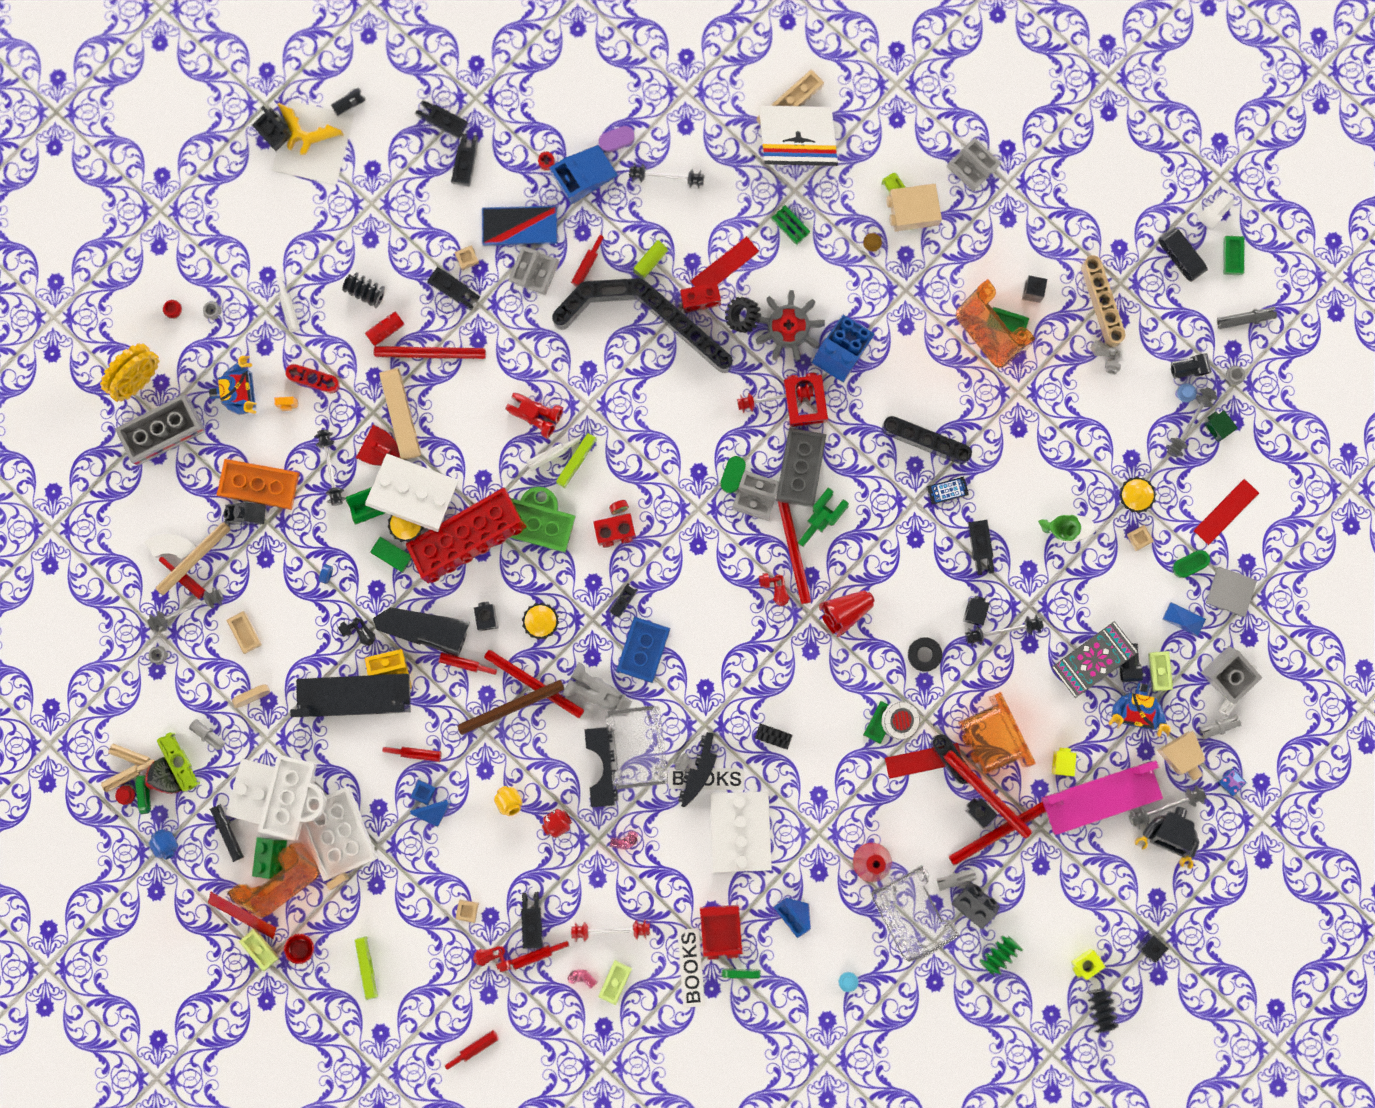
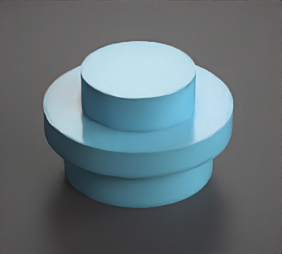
[838,972,858,992]

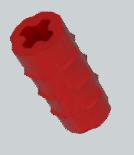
[365,311,405,347]

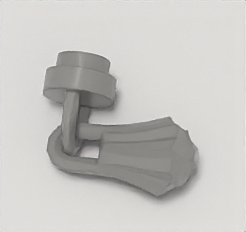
[1090,340,1122,374]

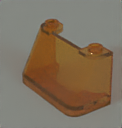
[956,279,1036,368]
[227,842,320,917]

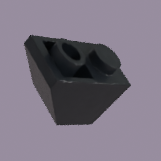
[223,502,266,525]

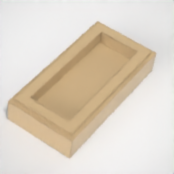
[226,611,262,654]

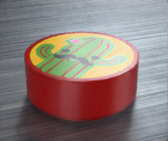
[609,500,629,515]

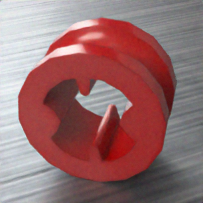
[538,151,555,171]

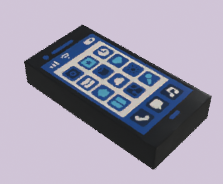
[926,477,969,505]

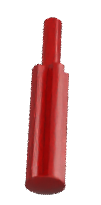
[571,235,604,287]
[159,557,206,599]
[439,652,497,675]
[382,747,442,763]
[511,941,569,970]
[445,1030,499,1070]

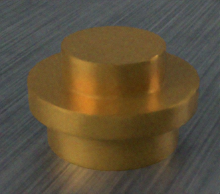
[863,233,882,252]

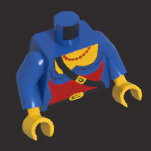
[209,356,257,415]
[1108,683,1171,737]

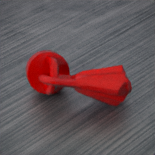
[759,573,790,606]
[473,946,512,973]

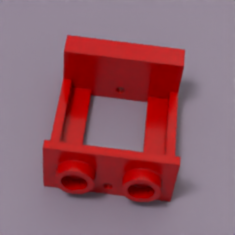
[783,373,828,428]

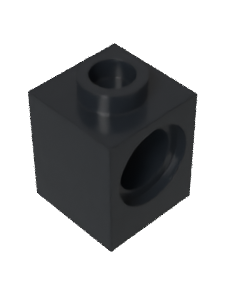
[1022,275,1048,303]
[963,596,990,627]
[474,602,498,631]
[965,798,998,829]
[1136,933,1169,963]

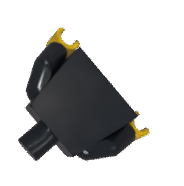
[1135,807,1200,869]

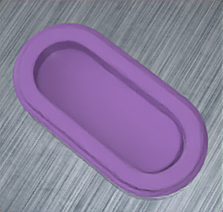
[598,126,635,153]

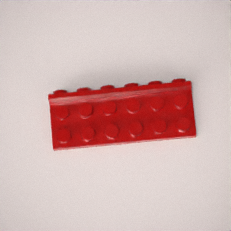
[406,487,526,583]

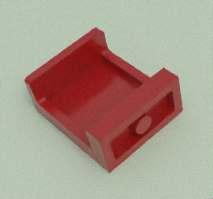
[700,905,743,960]

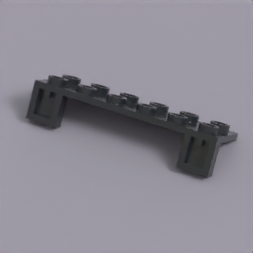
[290,674,411,717]

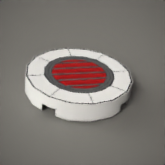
[882,701,920,740]

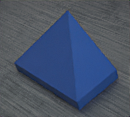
[1162,602,1206,636]
[410,799,451,827]
[773,897,811,938]

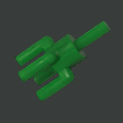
[797,488,849,547]

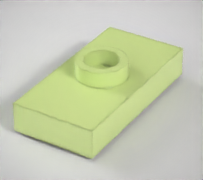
[1148,651,1173,692]
[238,928,280,972]
[598,960,632,1005]

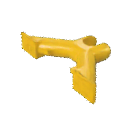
[277,103,344,155]

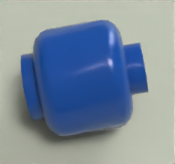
[149,829,178,860]

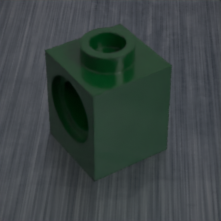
[1204,410,1238,442]

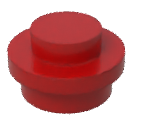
[163,300,182,319]
[115,785,135,805]

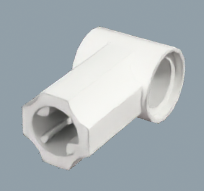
[1197,192,1236,230]

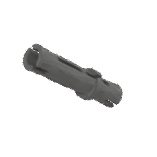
[1217,307,1277,330]

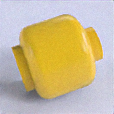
[494,786,523,816]

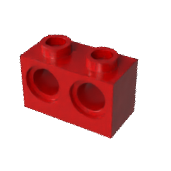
[680,282,721,314]
[593,513,636,548]

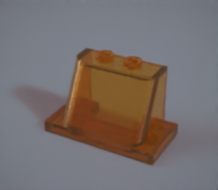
[958,692,1036,775]

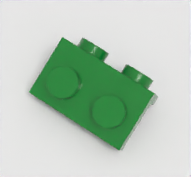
[346,487,385,525]
[252,837,287,879]

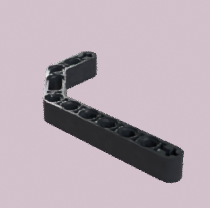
[552,278,733,373]

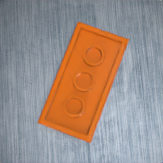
[216,459,300,510]

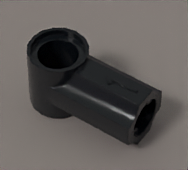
[1170,353,1212,379]
[1120,643,1143,682]

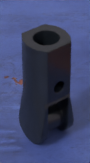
[331,88,365,116]
[609,583,638,618]

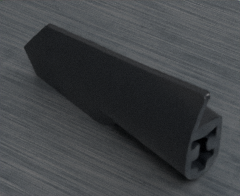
[373,607,470,657]

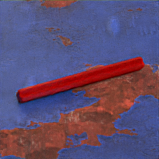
[373,346,486,359]
[778,501,811,604]
[484,650,584,718]
[944,751,1032,838]
[949,802,1046,865]

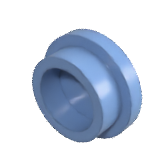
[1177,383,1197,403]

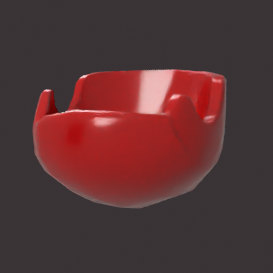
[284,934,314,964]

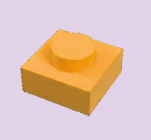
[274,397,298,411]

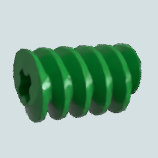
[979,936,1023,978]

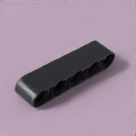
[882,416,972,464]

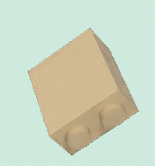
[886,183,942,232]

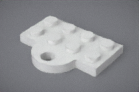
[258,755,326,841]

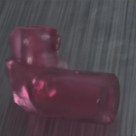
[610,831,638,850]
[567,969,597,989]

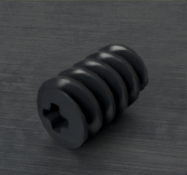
[342,272,385,309]
[1087,989,1119,1033]

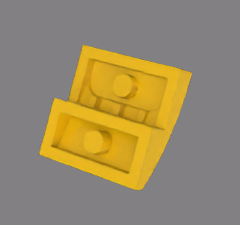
[365,649,412,689]

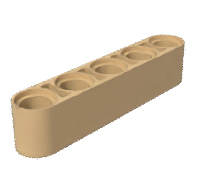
[1081,255,1126,347]
[379,368,421,460]

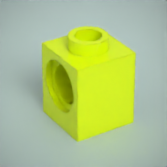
[1052,747,1077,776]
[1071,948,1105,980]

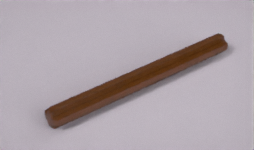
[457,680,565,735]

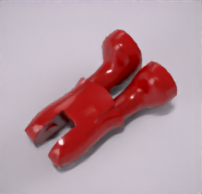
[505,392,564,439]

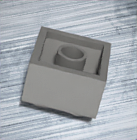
[1201,646,1262,705]

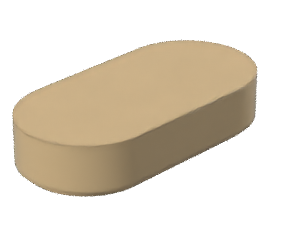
[232,684,270,708]

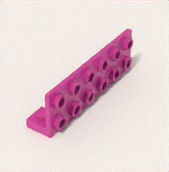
[1041,760,1163,835]

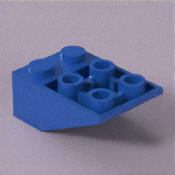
[549,145,618,205]
[812,314,875,383]

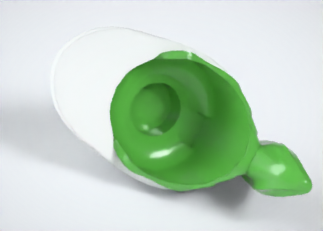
[1038,515,1095,543]

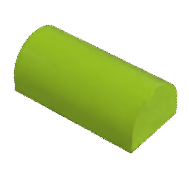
[633,240,668,279]

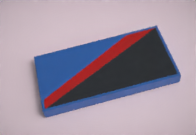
[482,206,558,246]

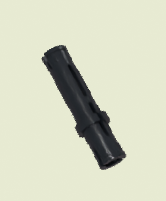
[209,804,244,862]

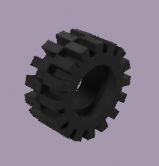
[725,297,761,333]
[755,723,793,750]

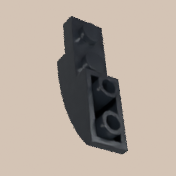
[678,732,717,807]

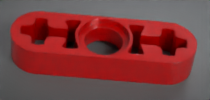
[285,364,340,394]

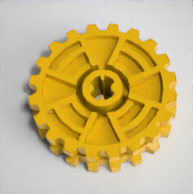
[100,343,160,402]

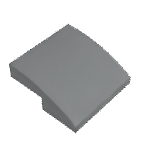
[947,138,1001,192]
[508,246,560,295]
[732,471,779,521]
[1206,567,1257,617]

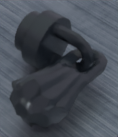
[338,617,375,646]

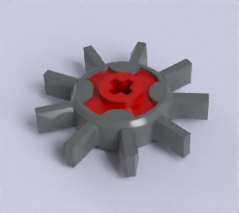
[755,290,825,362]

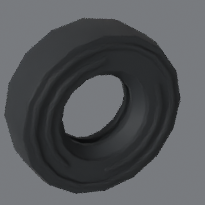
[908,637,943,672]

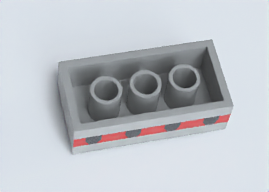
[115,394,206,466]

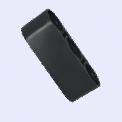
[1158,227,1208,282]
[930,734,969,784]

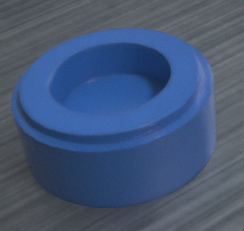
[319,564,333,584]

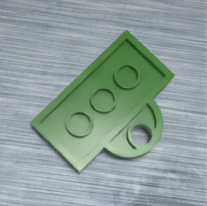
[509,487,576,553]

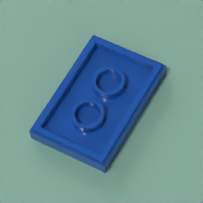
[616,616,671,683]

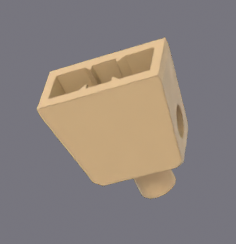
[1157,731,1205,781]

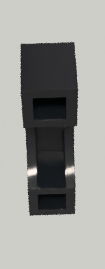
[584,727,619,807]

